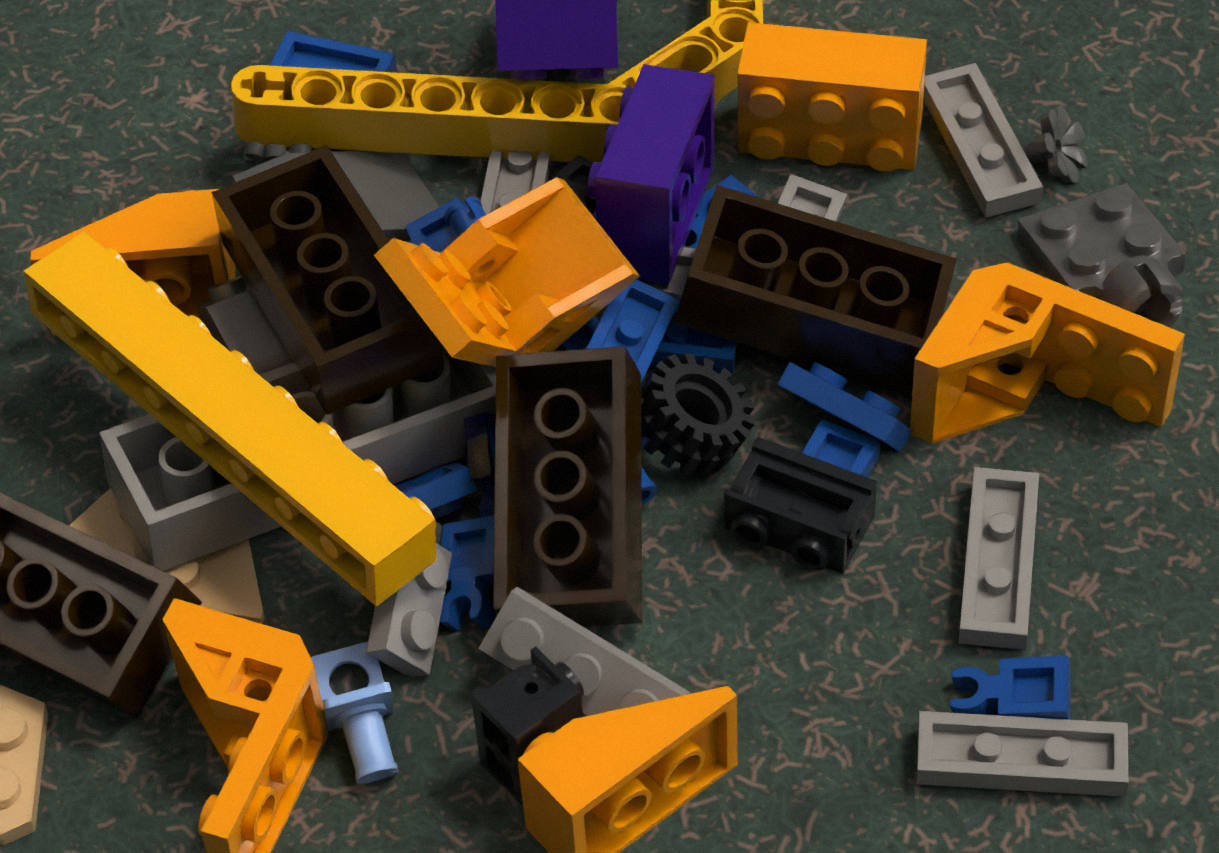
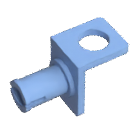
[311,642,399,784]

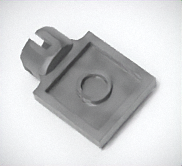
[1018,183,1185,327]

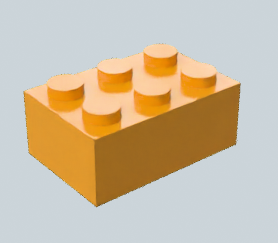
[738,22,927,172]

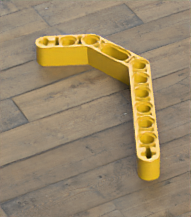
[231,0,763,162]

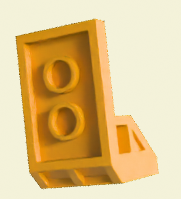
[374,177,640,367]
[910,262,1185,444]
[162,598,329,853]

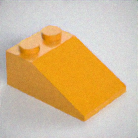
[30,189,236,336]
[518,686,738,853]

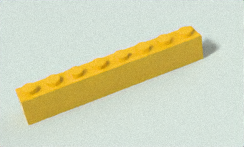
[23,231,436,607]

